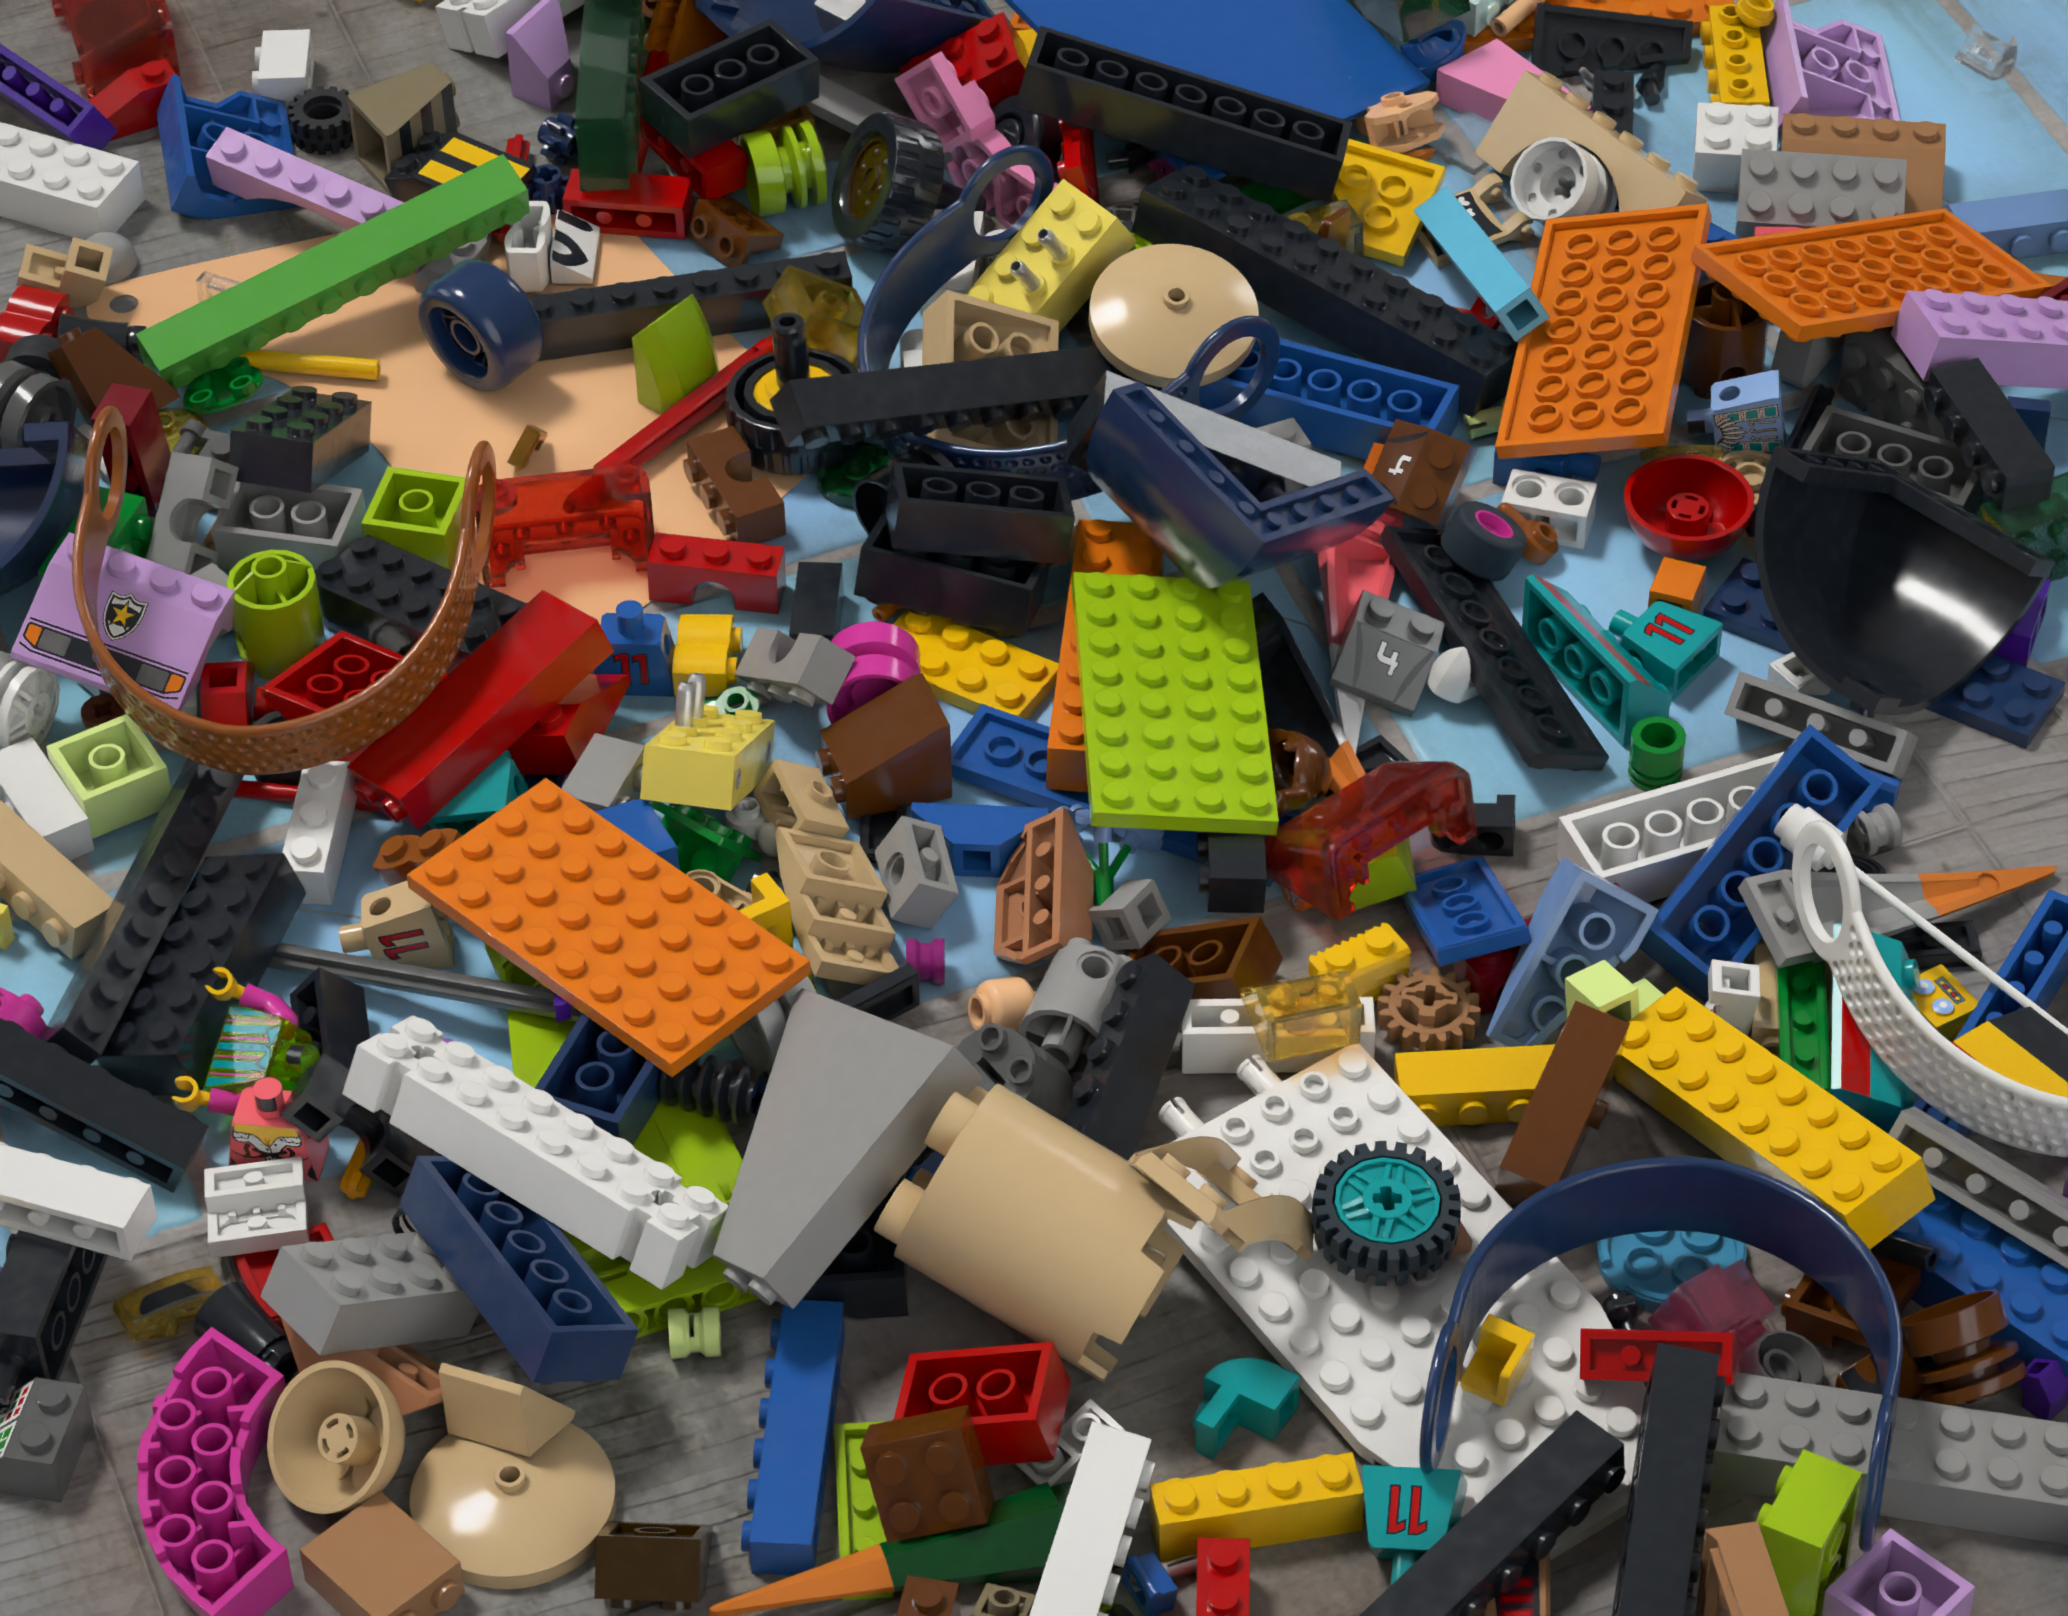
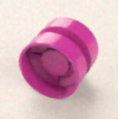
[826,622,921,724]

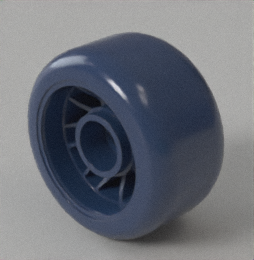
[418,259,544,391]

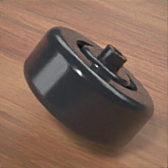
[991,95,1063,171]

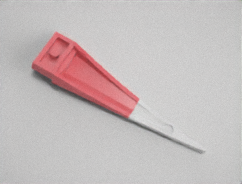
[1317,509,1403,754]

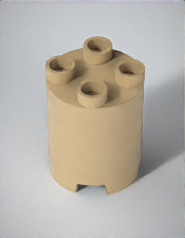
[874,1083,1199,1383]

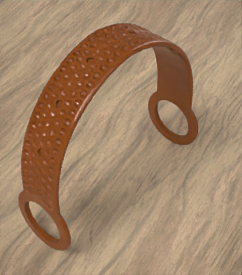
[72,406,496,775]

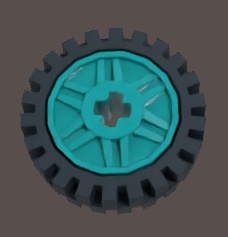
[1311,1141,1461,1286]

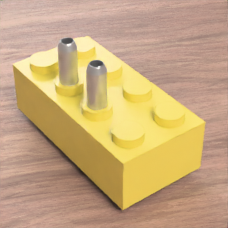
[965,179,1137,333]
[640,673,775,811]

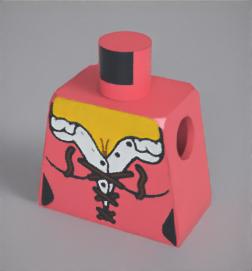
[229,1077,330,1182]

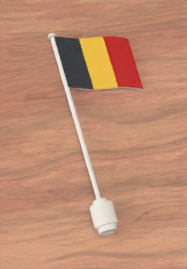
[1774,803,2068,1098]

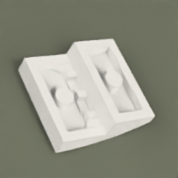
[204,1156,309,1258]

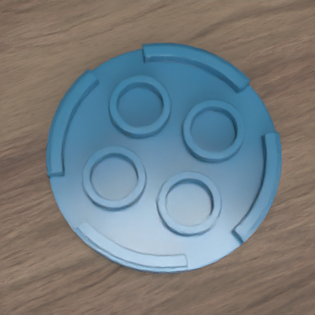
[1596,1231,1747,1315]

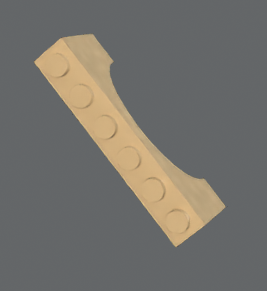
[1475,70,1709,212]

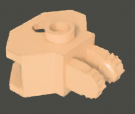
[1355,91,1445,153]

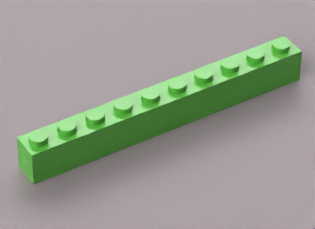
[136,154,530,388]

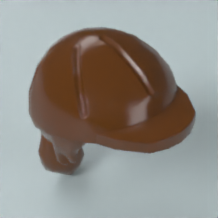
[1268,729,1332,817]

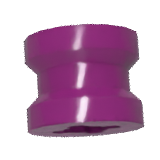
[906,938,945,985]

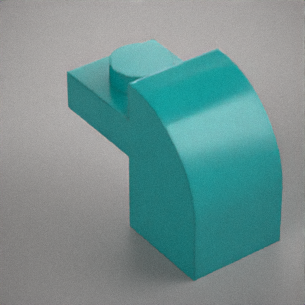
[1192,1358,1300,1460]

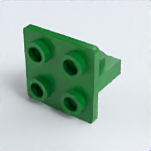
[651,801,763,883]

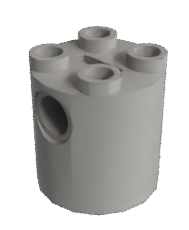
[1019,937,1133,1078]

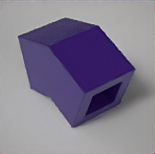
[2018,1358,2068,1421]

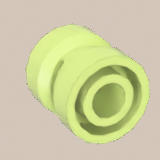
[668,1306,721,1359]

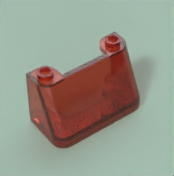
[51,0,181,99]
[475,464,655,588]
[1265,761,1478,922]

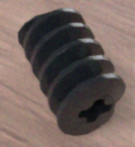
[660,1055,769,1128]

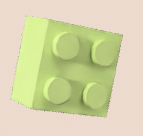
[46,714,171,839]

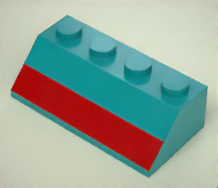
[1522,574,1671,748]
[1831,922,1920,1134]

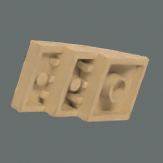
[775,826,899,985]

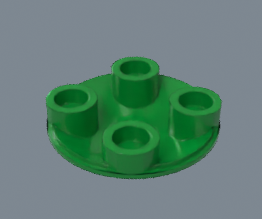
[182,357,263,414]

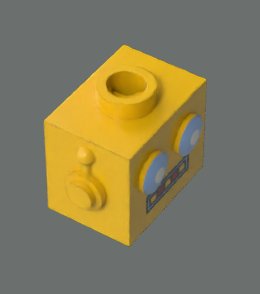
[1913,964,1979,1042]

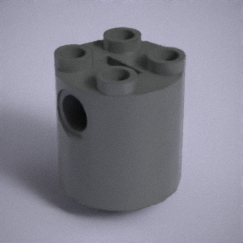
[957,1023,1073,1122]

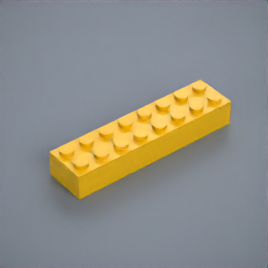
[1614,987,1936,1249]

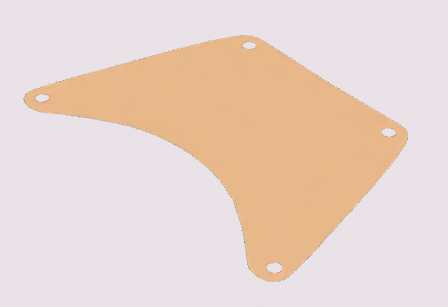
[86,209,807,625]

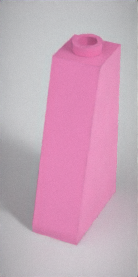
[1436,39,1592,125]

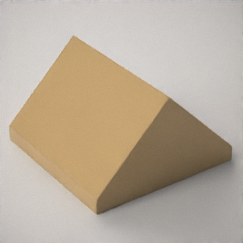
[438,1363,575,1457]

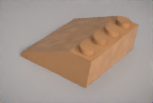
[1779,113,1946,214]

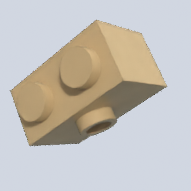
[753,758,850,839]

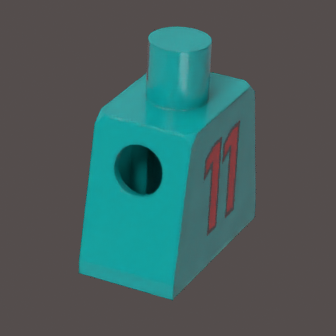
[1609,601,1723,702]
[1362,1465,1468,1585]

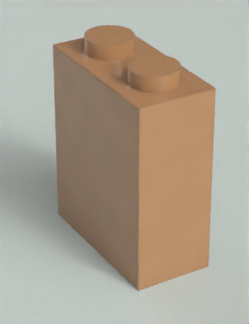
[299,1491,465,1616]

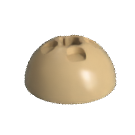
[267,1360,405,1514]

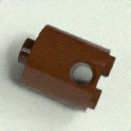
[1681,279,1769,399]

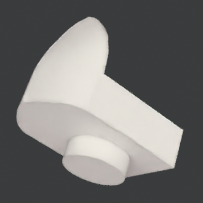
[1426,647,1480,703]

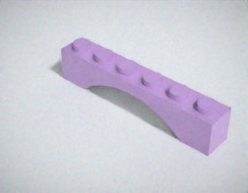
[205,127,425,273]

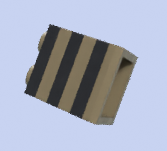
[347,61,460,198]

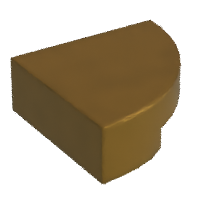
[507,425,548,469]

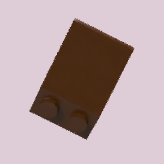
[1128,916,1283,999]

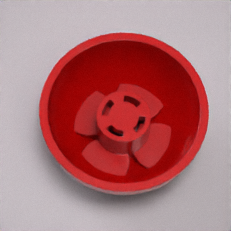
[1624,454,1754,562]

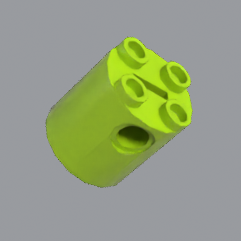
[226,549,326,680]

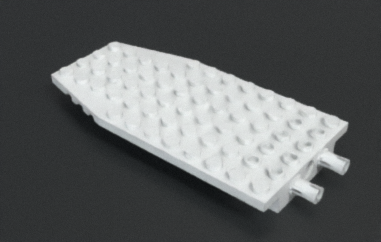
[1158,1041,1646,1560]

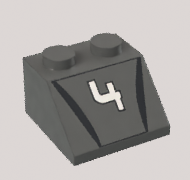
[1328,590,1445,717]

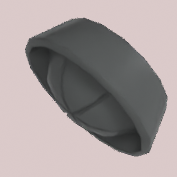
[1739,1330,1824,1385]

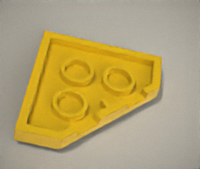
[1331,139,1446,267]

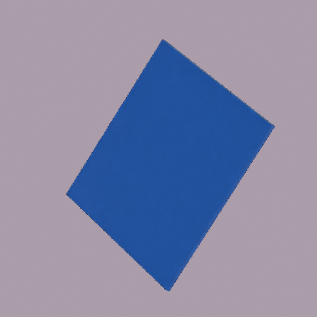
[1004,0,1431,180]

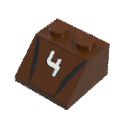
[1372,419,1476,530]

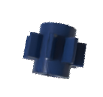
[537,112,587,165]
[525,164,570,215]

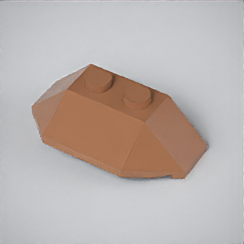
[994,807,1094,965]
[281,1318,443,1417]

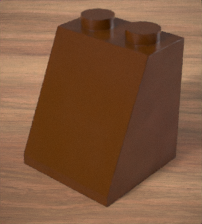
[815,673,952,820]

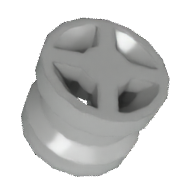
[1848,803,1903,857]

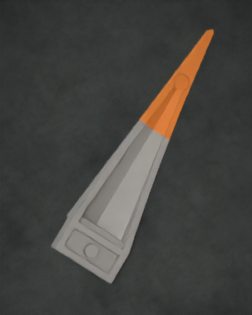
[1738,865,2058,968]

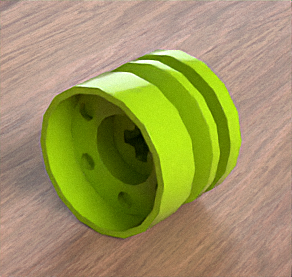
[738,121,827,217]

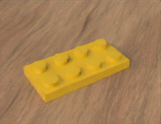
[893,608,1059,719]

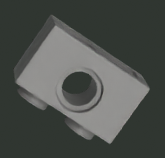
[874,816,959,929]

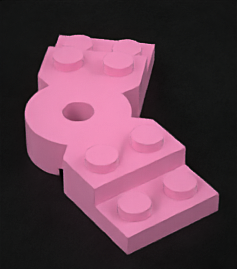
[894,51,1058,229]

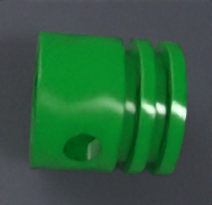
[1628,716,1686,792]

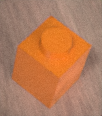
[1648,557,1706,613]

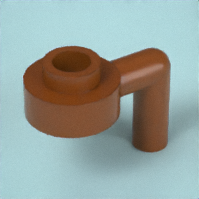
[1497,502,1559,565]

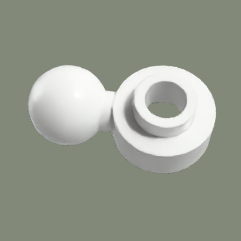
[725,797,787,857]

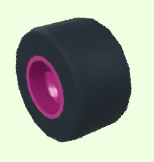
[1441,501,1527,581]

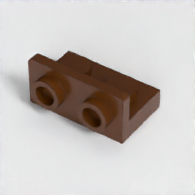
[687,197,785,267]

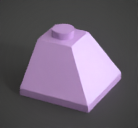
[506,0,574,111]

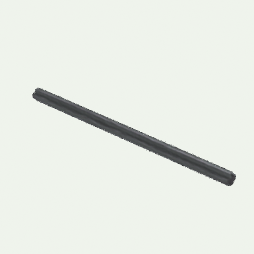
[268,943,582,1022]

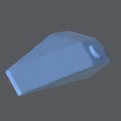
[1486,857,1659,1047]

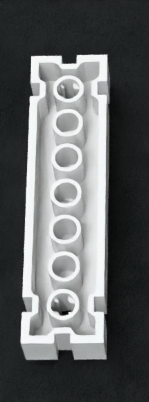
[342,1015,728,1290]

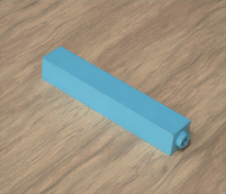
[1413,186,1550,342]

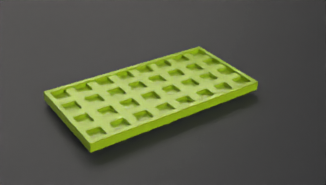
[1071,572,1279,835]

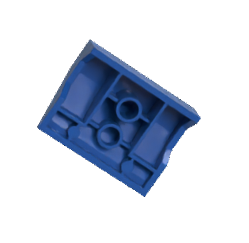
[156,74,300,220]

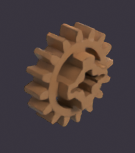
[1377,966,1481,1053]

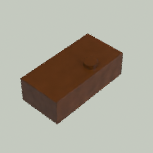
[1494,1000,1630,1209]

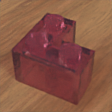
[1648,1259,1775,1346]

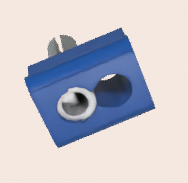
[1121,1552,1197,1616]

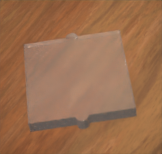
[1423,110,1493,176]

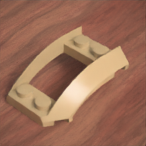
[1128,1136,1314,1262]

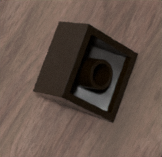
[594,1521,713,1611]

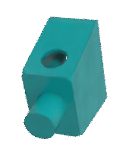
[428,750,528,836]

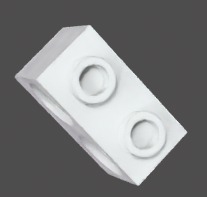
[1501,469,1597,549]

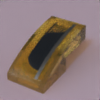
[112,1266,223,1342]

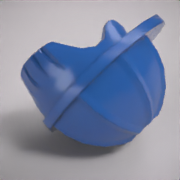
[1400,19,1467,82]

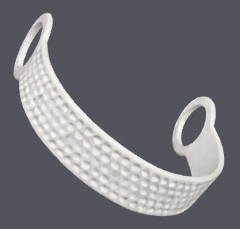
[1792,820,2068,1158]

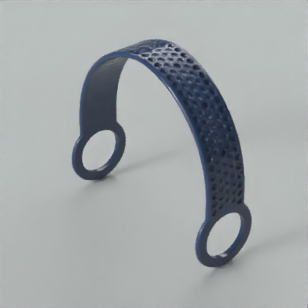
[857,144,1280,501]
[1419,1157,1903,1552]

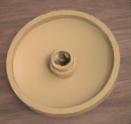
[1089,244,1259,388]
[410,1423,617,1589]

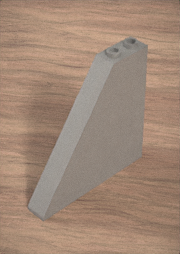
[713,988,983,1309]

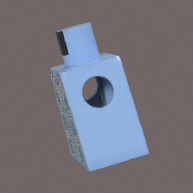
[1687,370,1786,457]

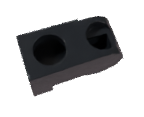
[1429,794,1516,856]

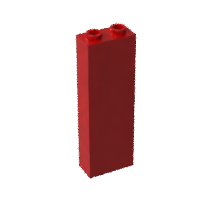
[347,590,614,830]

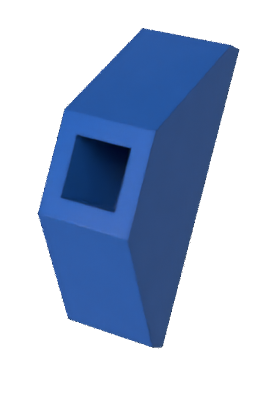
[911,802,1049,878]

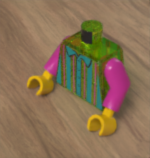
[172,967,320,1116]

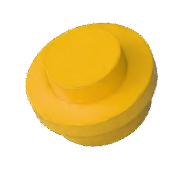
[1735,0,1775,28]

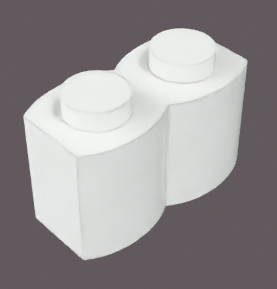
[504,201,553,292]

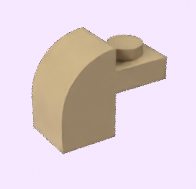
[16,237,113,308]

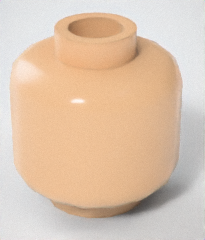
[968,977,1036,1033]

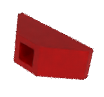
[200,661,254,726]

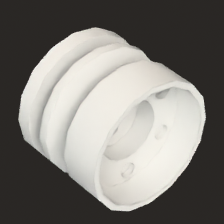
[1510,137,1618,225]
[0,651,60,749]

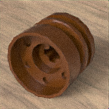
[1901,1289,2028,1405]

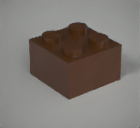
[860,1405,995,1543]

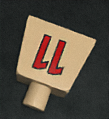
[339,881,455,969]

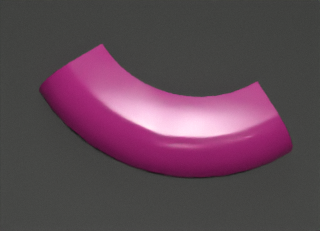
[137,1327,294,1616]

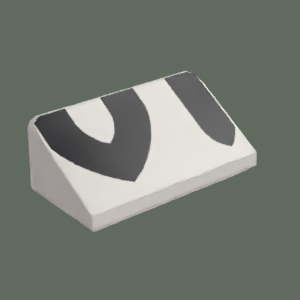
[550,210,600,284]

